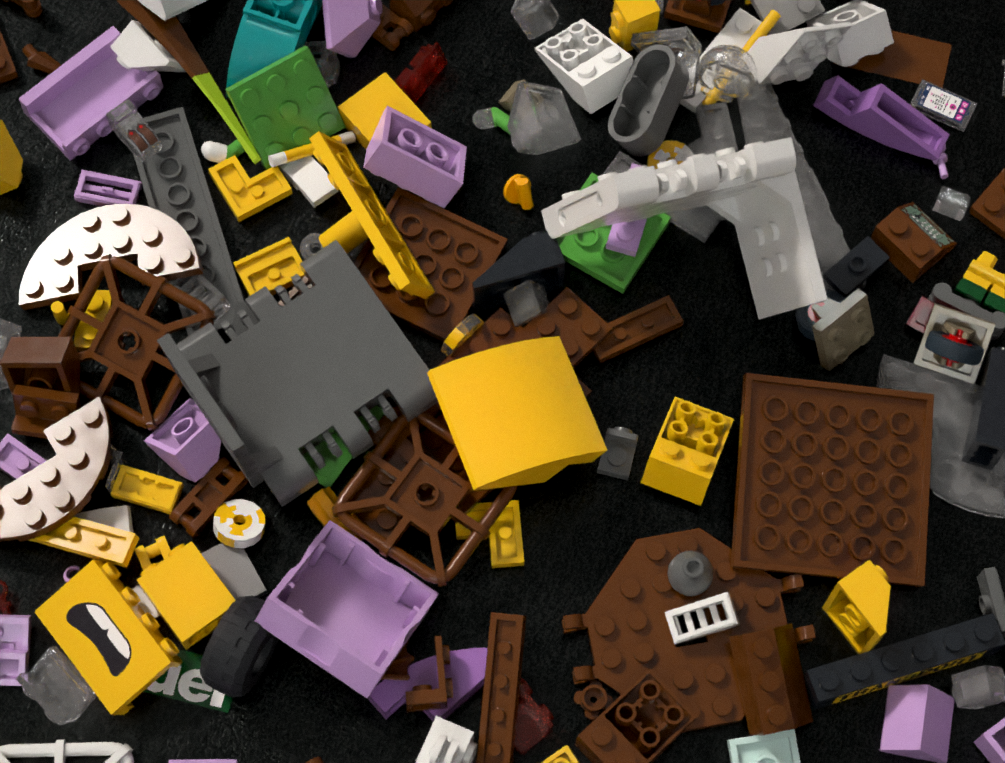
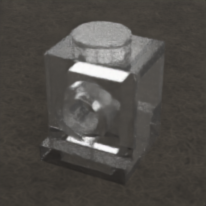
[304,41,341,88]

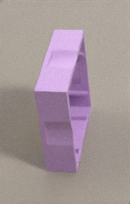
[255,520,439,698]

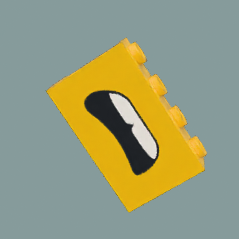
[34,559,182,715]

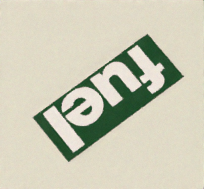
[143,649,232,713]

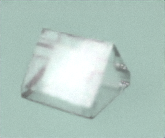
[932,186,970,221]

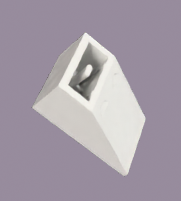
[535,19,634,114]
[745,22,852,85]

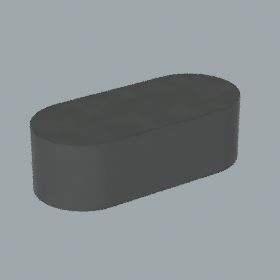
[608,44,689,157]

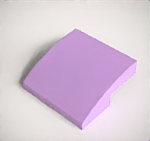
[0,614,31,686]

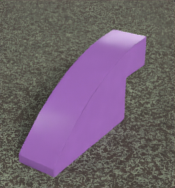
[814,75,949,160]
[368,648,487,722]

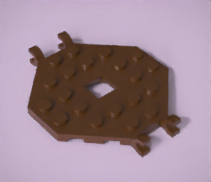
[562,528,816,733]

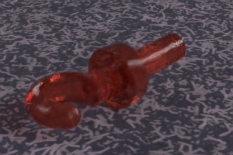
[0,580,12,615]

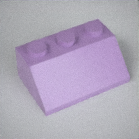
[364,106,467,208]

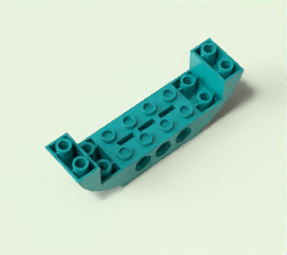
[226,0,322,97]

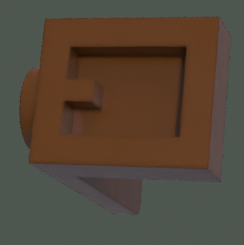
[405,635,453,712]

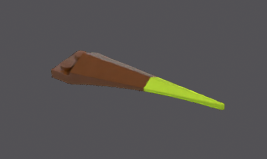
[117,0,261,164]

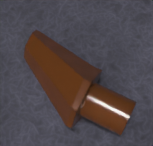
[22,44,61,74]

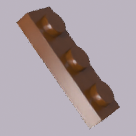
[592,295,683,364]

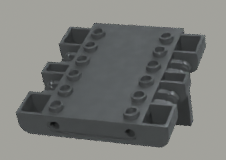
[157,240,438,507]

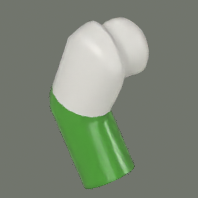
[201,139,246,163]

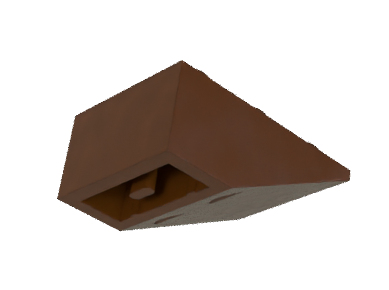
[574,668,697,763]

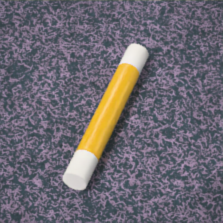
[268,131,356,167]

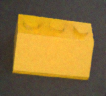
[822,559,891,654]

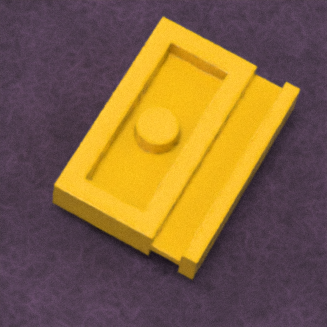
[233,237,305,296]

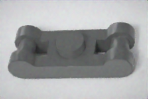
[928,282,1005,340]

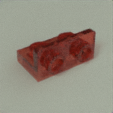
[480,677,554,756]

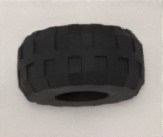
[199,595,279,698]

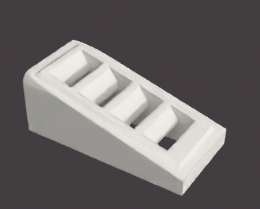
[665,592,740,644]

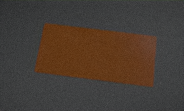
[833,30,952,89]

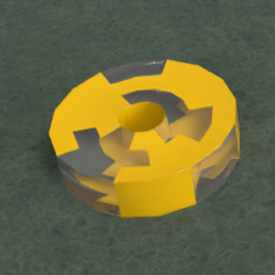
[441,314,485,357]

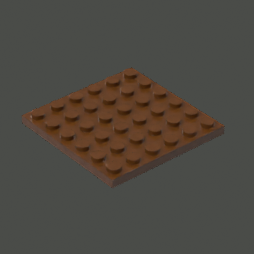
[731,373,934,587]

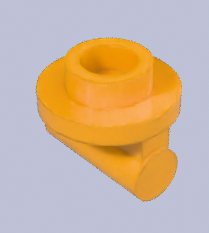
[504,174,534,210]

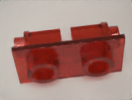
[394,42,448,103]

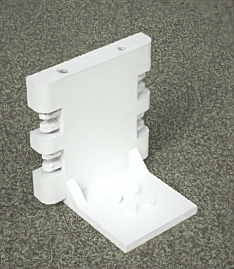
[541,137,828,319]

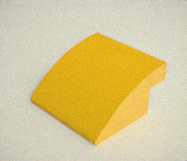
[427,336,608,490]

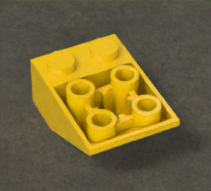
[641,397,734,506]

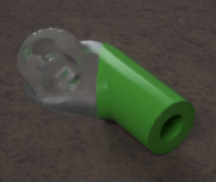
[472,107,519,135]

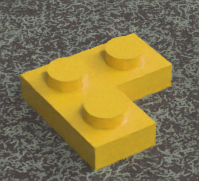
[208,155,293,222]
[455,500,524,568]

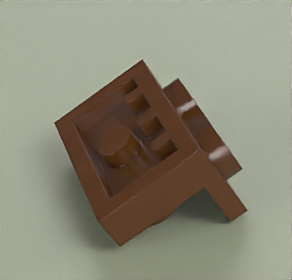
[11,384,81,439]

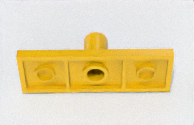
[309,131,435,299]

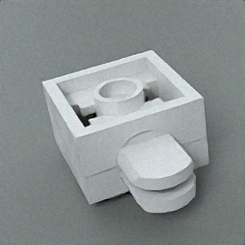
[415,716,477,763]

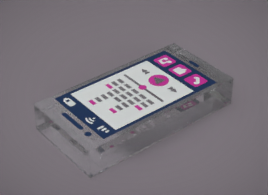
[910,79,977,132]

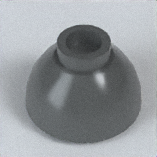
[667,550,713,596]

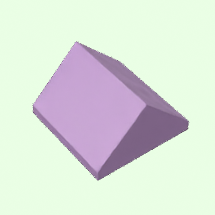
[879,685,955,763]

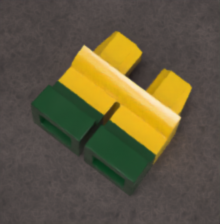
[953,251,1005,313]

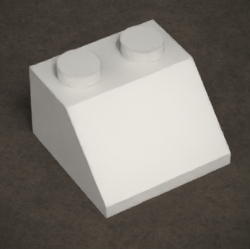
[807,0,894,67]

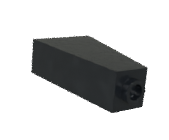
[961,347,1005,470]

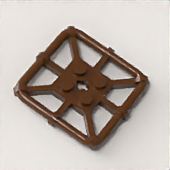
[58,254,217,431]
[332,412,517,587]

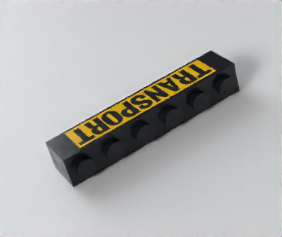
[804,613,1005,710]

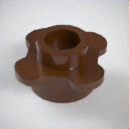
[574,680,613,720]

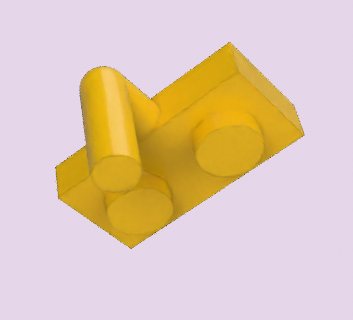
[51,290,112,352]

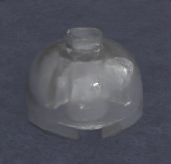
[695,45,757,102]

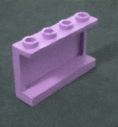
[18,26,163,160]

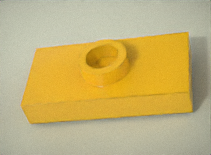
[110,465,184,514]

